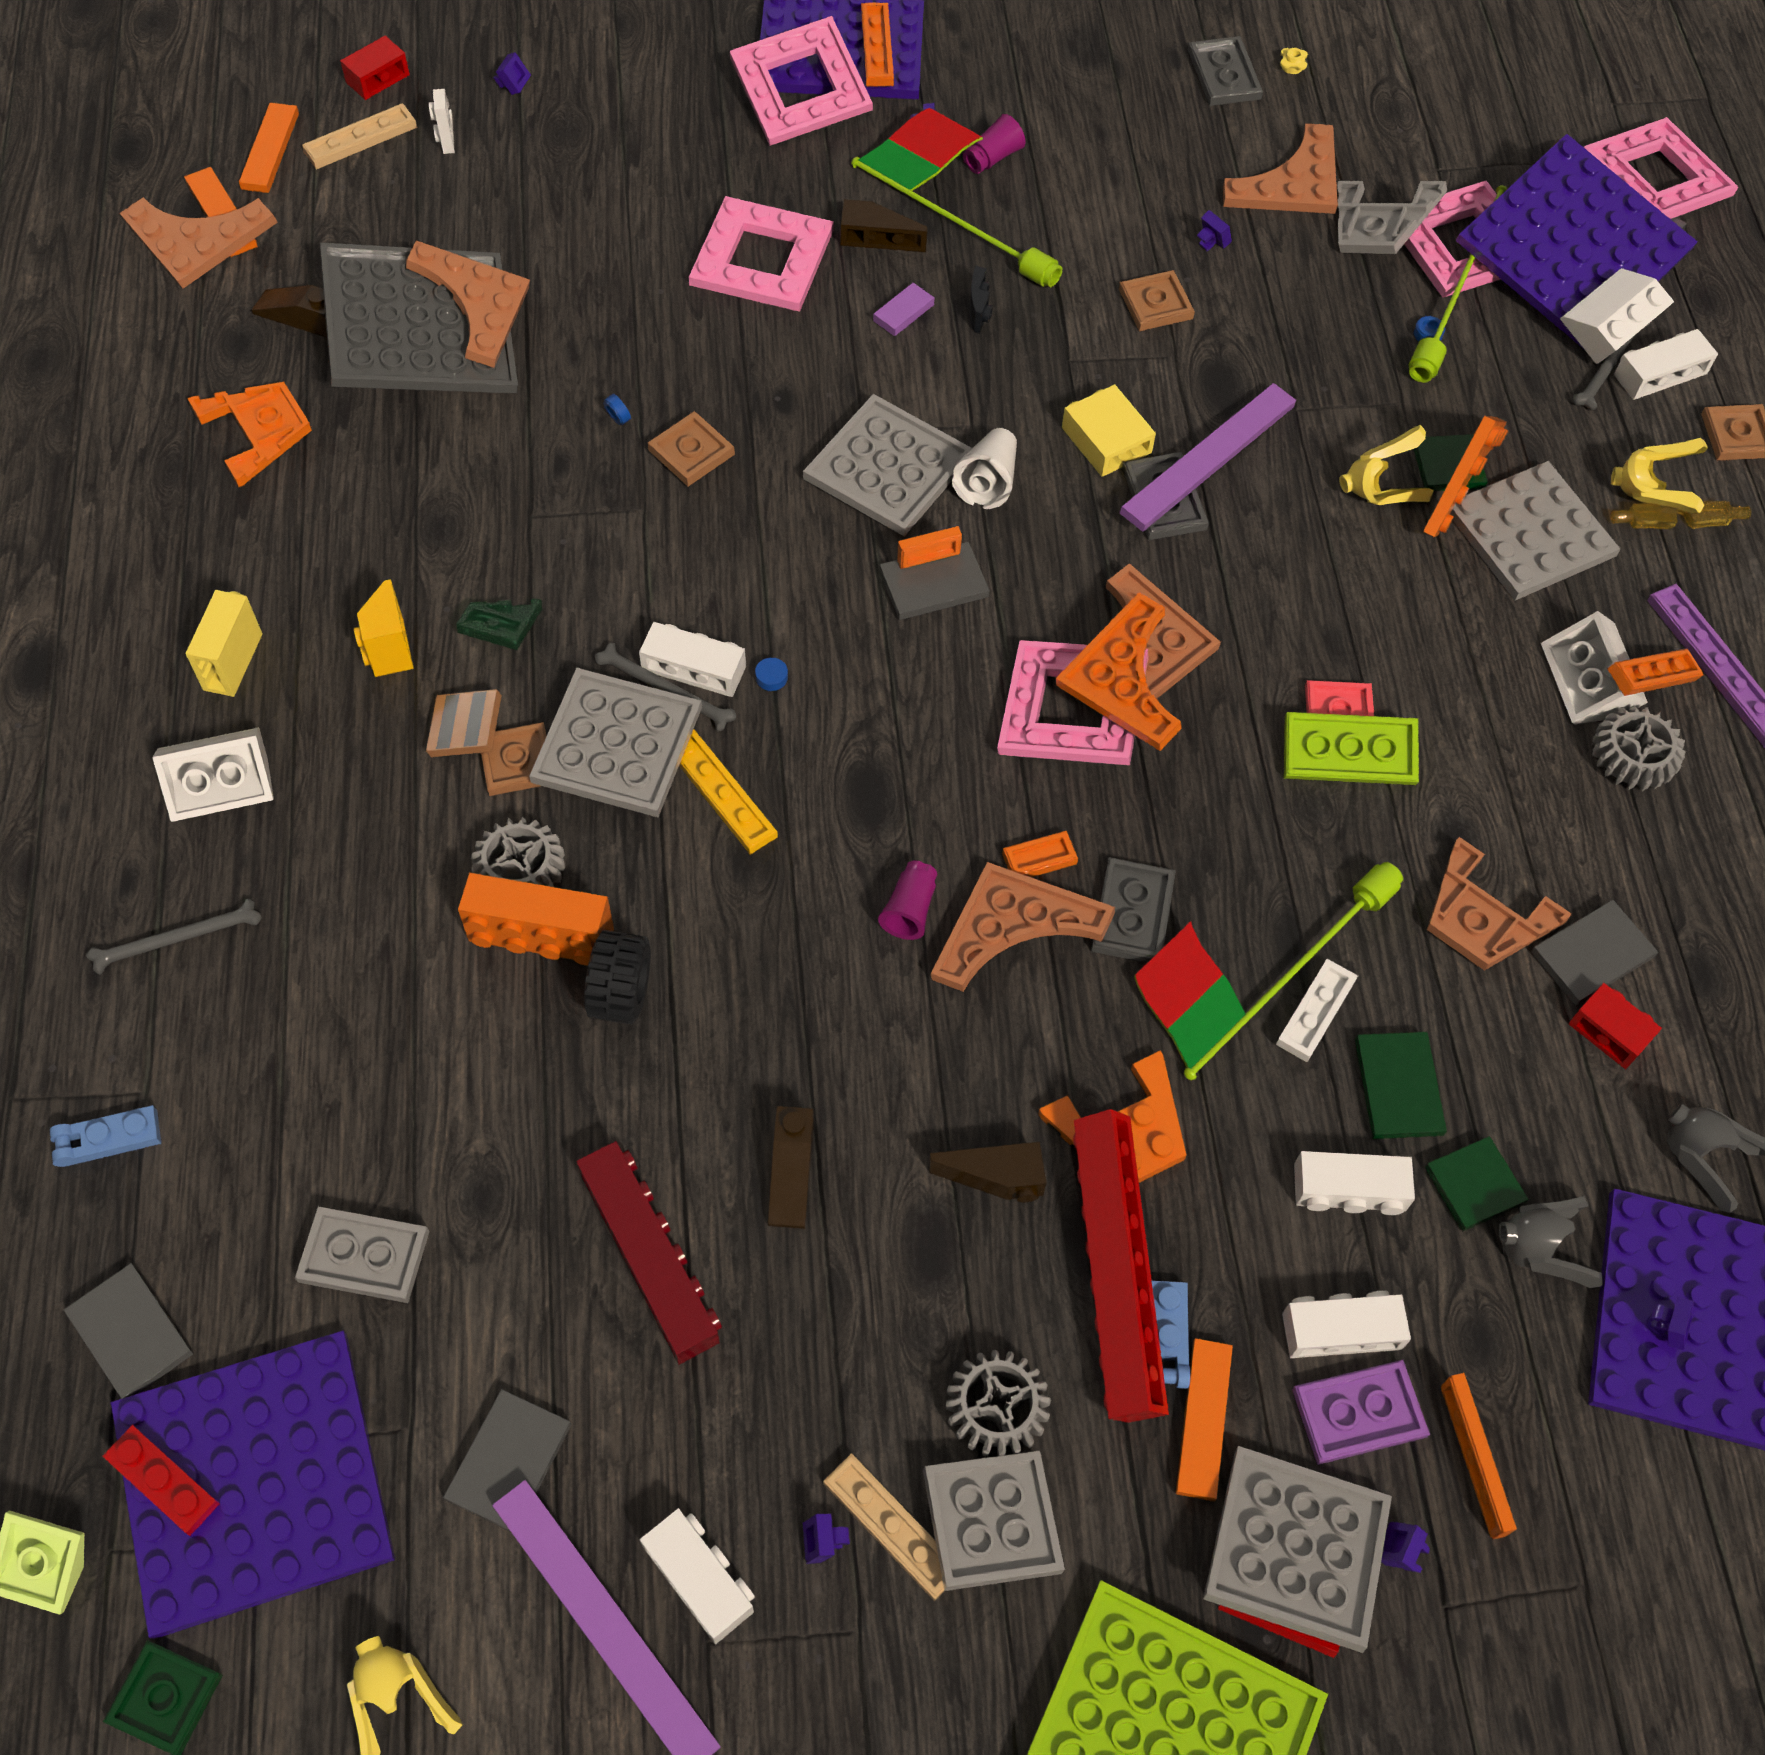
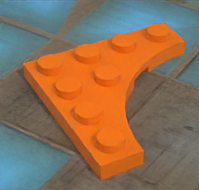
[1423,416,1508,537]
[1056,592,1181,751]

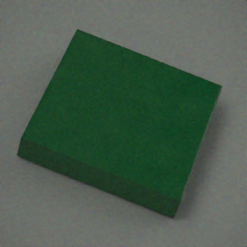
[1414,434,1488,491]
[1425,1136,1529,1232]
[103,1640,223,1755]

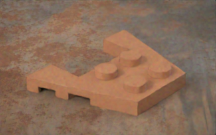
[1427,837,1571,971]

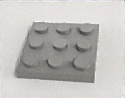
[923,1451,1065,1591]

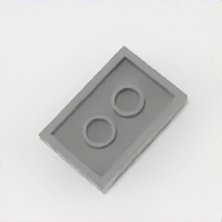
[295,1206,430,1303]

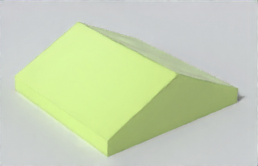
[0,1511,84,1615]

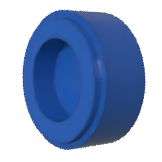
[1414,316,1445,341]
[603,394,631,425]
[755,658,788,691]

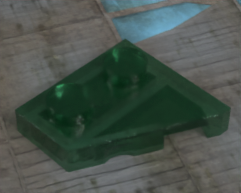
[456,599,542,650]

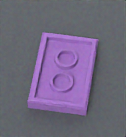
[1292,1360,1430,1465]

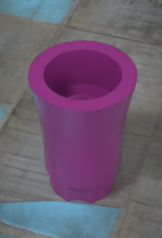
[963,114,1026,174]
[878,860,937,940]

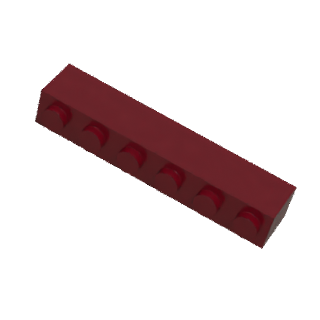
[576,1141,722,1365]

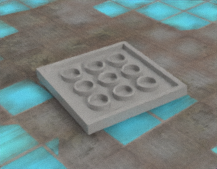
[803,394,972,537]
[1450,461,1620,600]
[529,668,702,817]
[1203,1446,1392,1653]

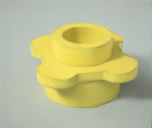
[1280,48,1308,74]

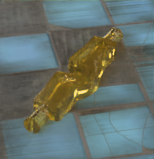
[1611,501,1751,529]

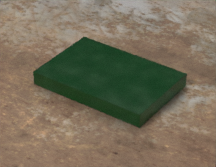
[1355,1032,1447,1139]

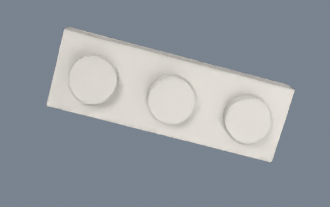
[1276,959,1358,1062]

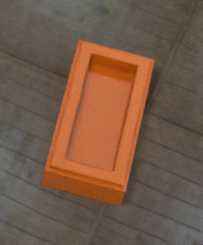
[897,526,962,569]
[1002,831,1078,877]

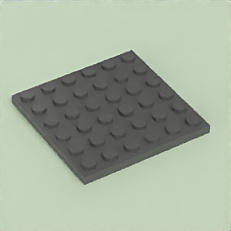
[320,242,518,393]

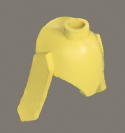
[1339,425,1434,505]
[1611,438,1708,514]
[347,1636,463,1755]

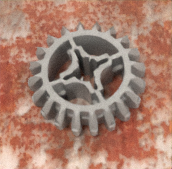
[1592,705,1686,792]
[471,817,565,887]
[945,1350,1051,1456]

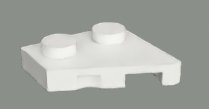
[429,89,455,154]

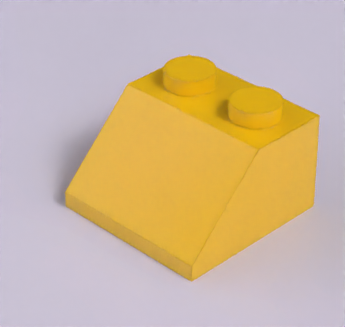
[354,579,414,677]

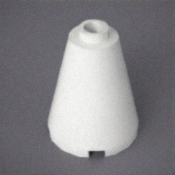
[952,428,1017,509]

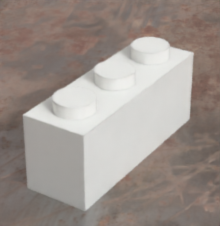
[1614,329,1718,400]
[639,622,746,697]
[1294,1151,1415,1215]
[1282,1291,1411,1358]
[640,1508,755,1645]

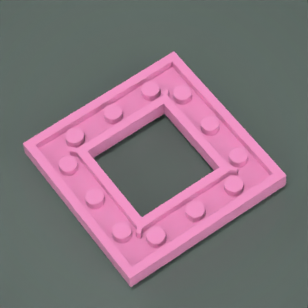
[730,16,873,146]
[1584,117,1738,219]
[1404,181,1500,298]
[689,196,834,312]
[997,640,1149,765]

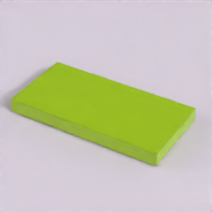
[1284,712,1419,785]

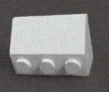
[1560,268,1674,364]
[1541,611,1648,725]
[152,727,274,822]

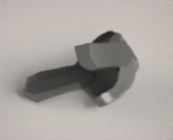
[1667,1103,1765,1213]
[1499,1195,1603,1288]

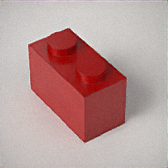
[340,36,410,100]
[1569,983,1662,1070]

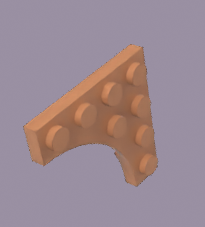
[1223,124,1338,214]
[120,197,278,289]
[406,240,530,368]
[1106,564,1221,699]
[931,862,1115,992]

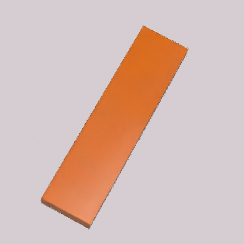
[861,3,894,87]
[239,103,299,193]
[184,167,258,257]
[1607,649,1704,696]
[1175,1338,1233,1502]
[1441,1373,1517,1540]

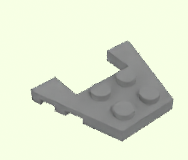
[1337,181,1447,254]

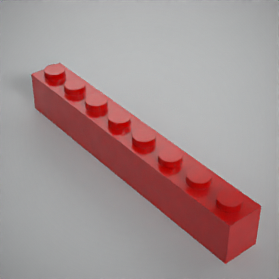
[1073,1109,1169,1423]

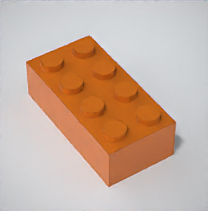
[458,873,614,966]

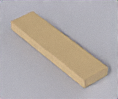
[302,103,417,170]
[823,1453,944,1601]

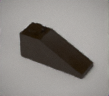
[841,199,927,252]
[252,285,327,338]
[768,1106,814,1229]
[929,1142,1047,1203]

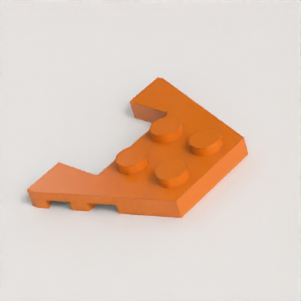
[187,382,312,487]
[1038,1051,1186,1183]

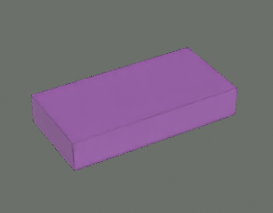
[873,283,935,336]

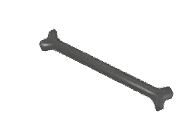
[1572,323,1650,410]
[595,642,736,732]
[86,899,262,975]

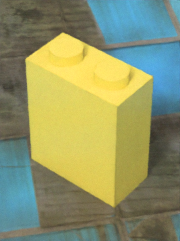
[1062,384,1156,477]
[185,590,262,697]

